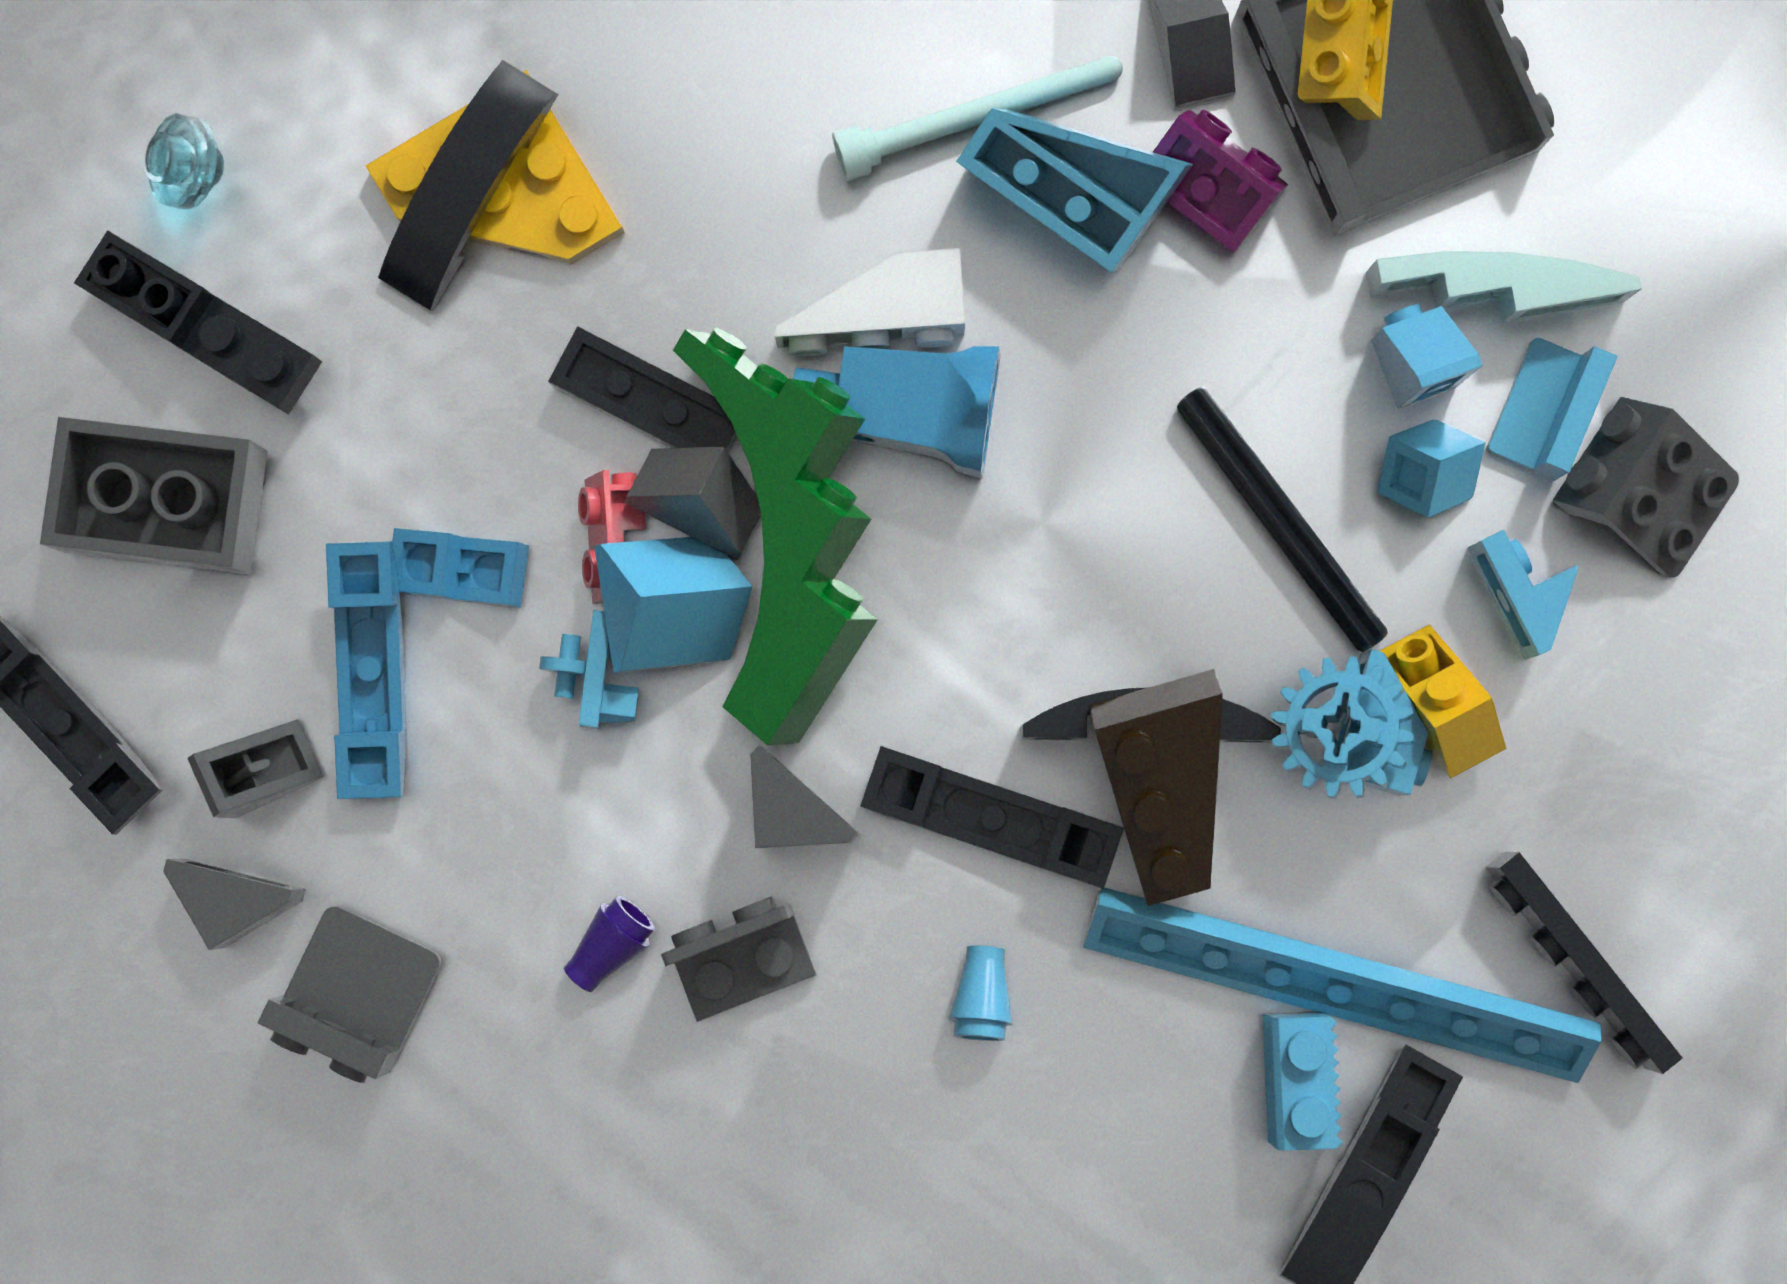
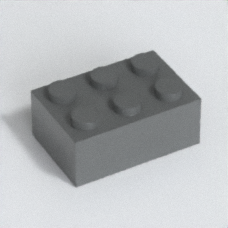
[40,417,268,575]

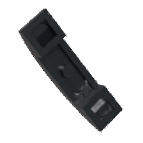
[378,60,559,311]
[0,616,163,835]
[1020,687,1281,743]
[860,746,1124,889]

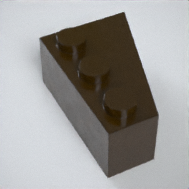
[1090,669,1223,906]

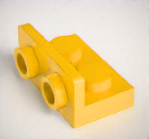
[1298,0,1393,120]

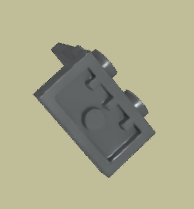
[661,896,817,1022]

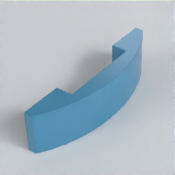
[326,541,406,799]

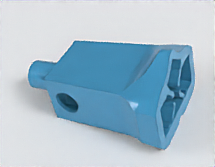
[793,346,1000,479]

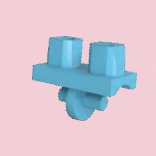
[539,610,639,729]

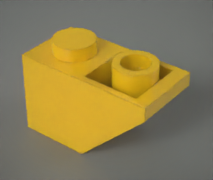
[1380,624,1507,779]

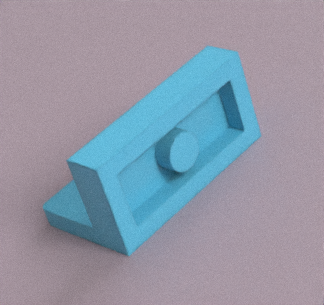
[1486,337,1618,481]

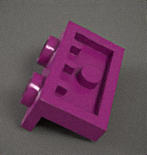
[1153,110,1288,253]

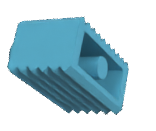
[1262,1012,1343,1151]

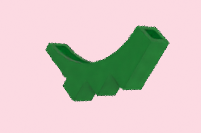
[673,328,878,746]

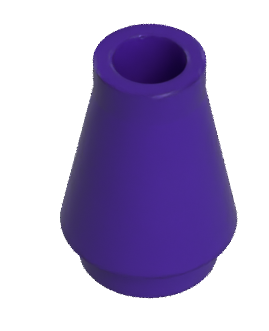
[564,896,655,992]

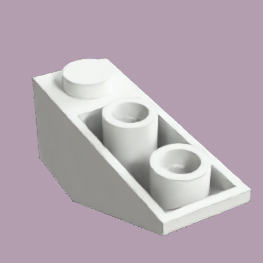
[774,248,966,357]

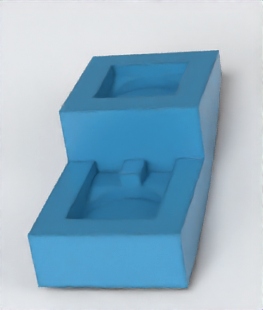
[392,528,529,608]

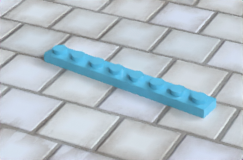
[1083,888,1601,1083]

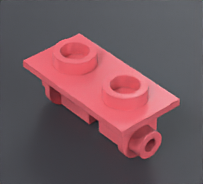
[578,470,646,604]

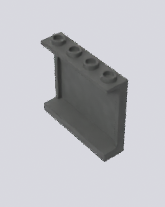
[1236,0,1555,237]

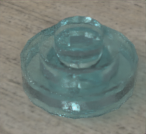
[145,113,224,210]

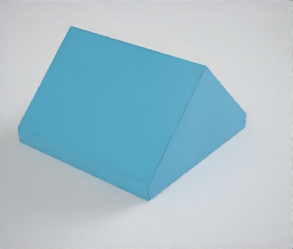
[594,537,753,673]

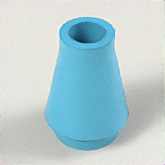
[949,945,1013,1041]

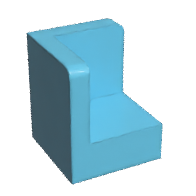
[1378,420,1486,518]

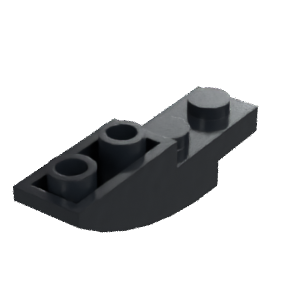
[74,230,323,415]
[1279,1044,1463,1284]

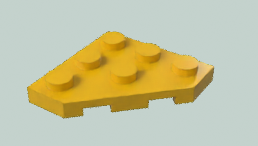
[365,70,625,265]

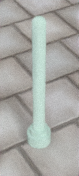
[832,56,1123,181]

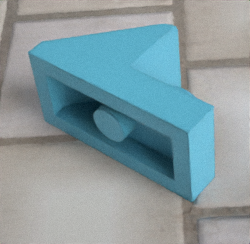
[1468,529,1578,660]

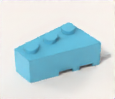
[956,108,1193,273]

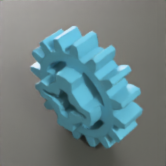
[1271,656,1415,799]

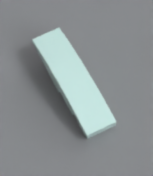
[1366,251,1642,323]

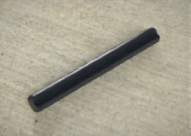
[1177,386,1388,652]

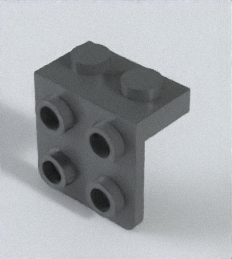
[1553,397,1739,577]
[257,906,441,1083]

